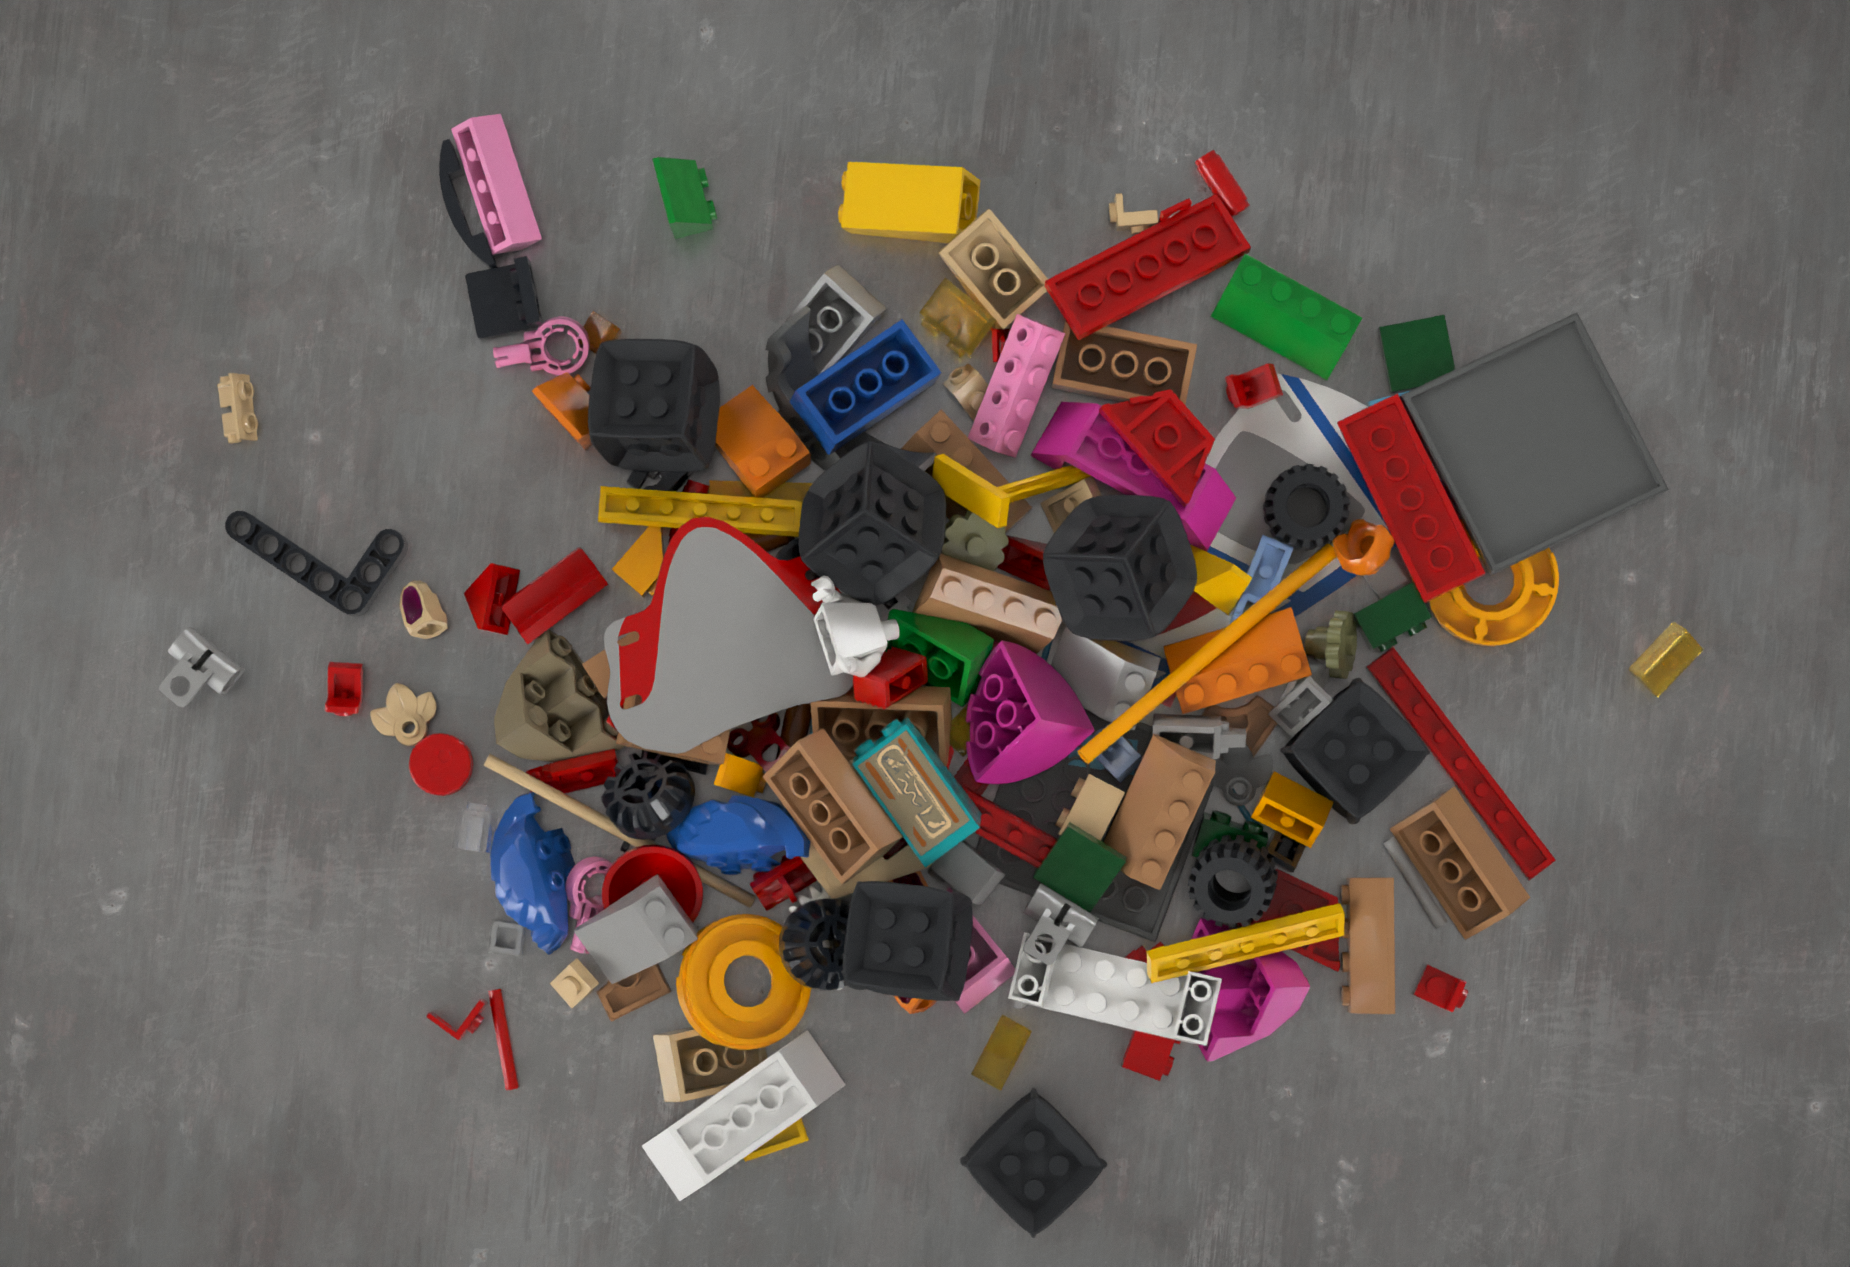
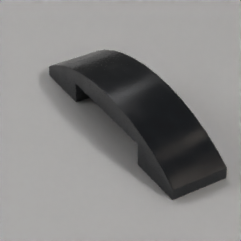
[439,139,498,269]

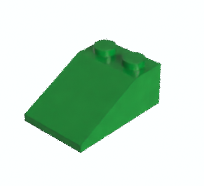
[652,157,718,239]
[884,609,994,707]

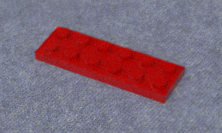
[1044,194,1251,340]
[1337,393,1485,603]

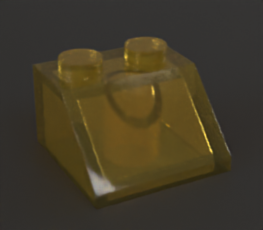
[919,277,997,359]

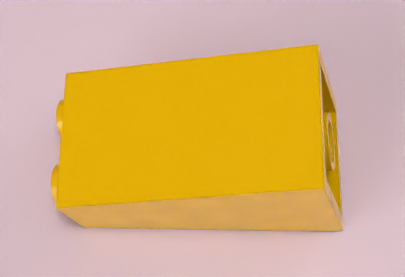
[838,162,981,243]

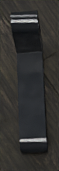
[225,511,408,617]

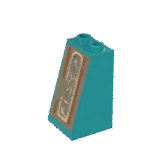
[852,717,981,868]

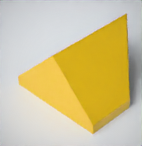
[1190,545,1252,616]

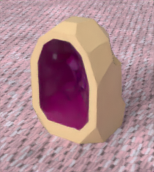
[399,580,448,639]

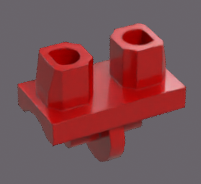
[749,855,817,911]

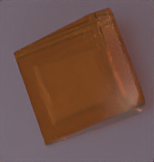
[580,311,622,354]

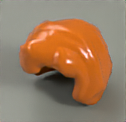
[1332,519,1394,576]

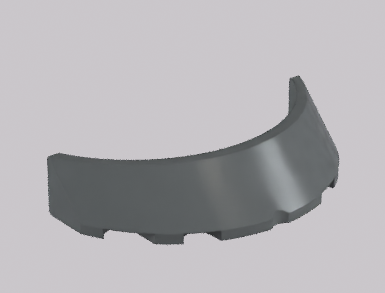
[765,305,937,471]

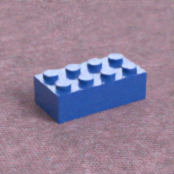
[789,319,942,455]

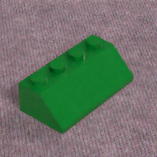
[1210,254,1362,381]

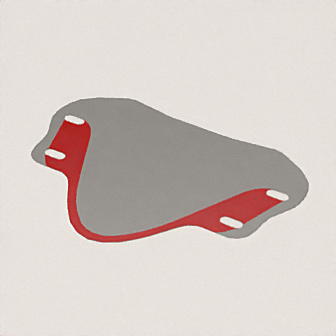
[604,517,863,754]

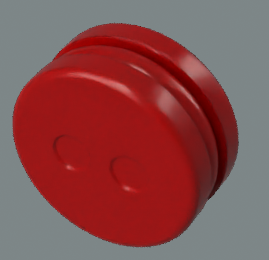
[409,733,474,796]

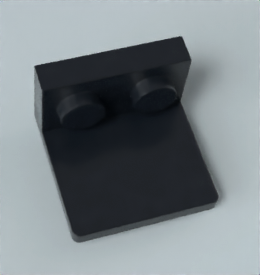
[465,256,543,339]

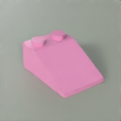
[946,888,1015,1014]

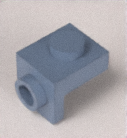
[1091,724,1142,783]

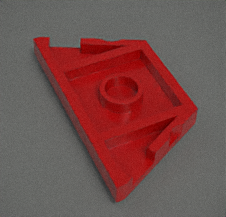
[1099,389,1215,507]
[1238,869,1340,972]

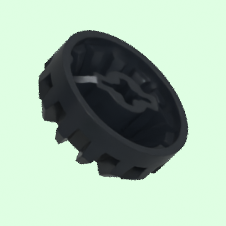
[601,750,695,840]
[779,898,850,991]

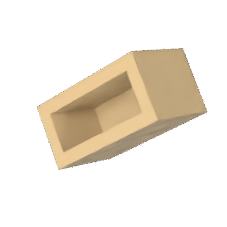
[1055,774,1125,841]

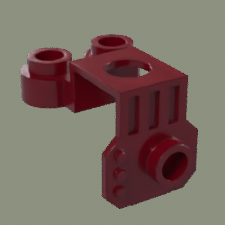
[727,712,790,772]

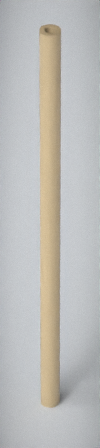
[484,754,756,908]

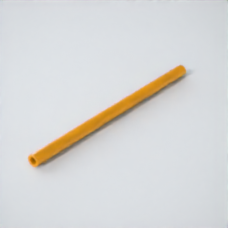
[1077,543,1337,764]

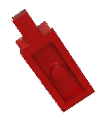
[526,749,619,794]

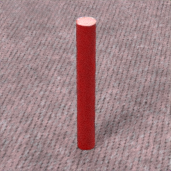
[488,989,519,1091]

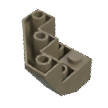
[494,629,625,763]

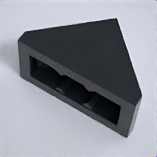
[1266,830,1306,873]

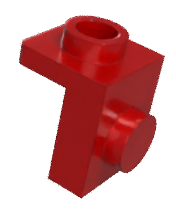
[1225,363,1283,409]
[325,662,363,716]

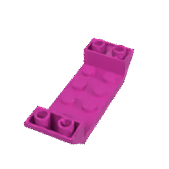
[1030,401,1236,552]

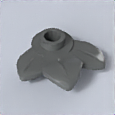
[1211,744,1273,806]

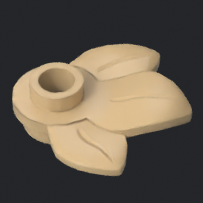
[370,683,437,746]

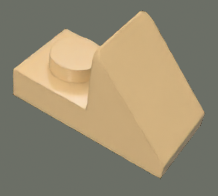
[1040,476,1102,533]

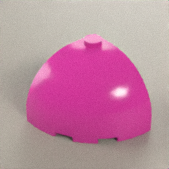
[966,640,1095,784]

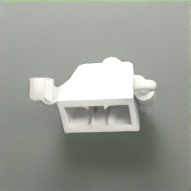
[811,576,899,677]

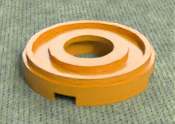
[1427,519,1559,646]
[676,914,811,1050]

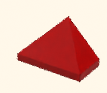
[997,535,1051,590]
[464,563,520,635]

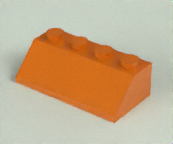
[1163,607,1312,714]

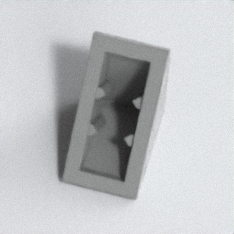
[1268,676,1333,737]

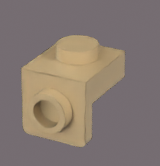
[1109,193,1158,235]
[943,364,988,422]
[550,958,599,1008]

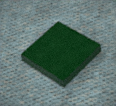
[1378,315,1456,393]
[1033,822,1127,912]

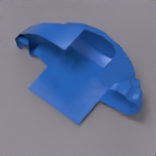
[490,792,575,955]
[666,795,810,875]

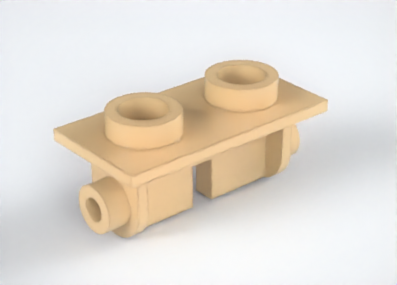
[217,373,258,444]

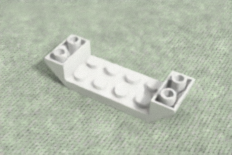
[1008,932,1222,1046]
[642,1030,846,1201]

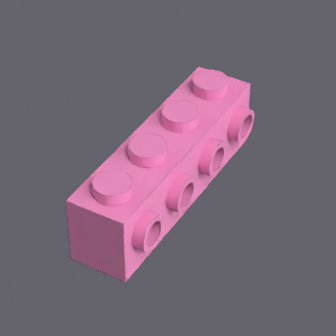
[451,114,542,255]
[968,314,1065,458]

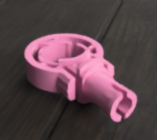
[493,316,590,375]
[566,856,612,954]

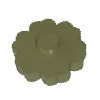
[941,510,1008,571]
[1305,610,1357,679]

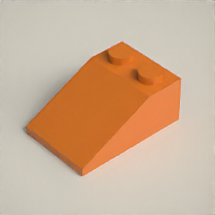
[532,372,593,451]
[715,385,811,498]

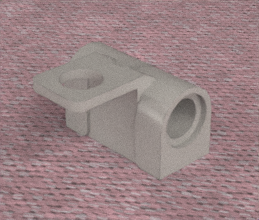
[158,627,245,708]
[1023,884,1099,965]

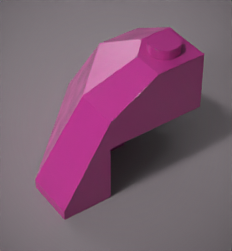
[1191,918,1310,1062]

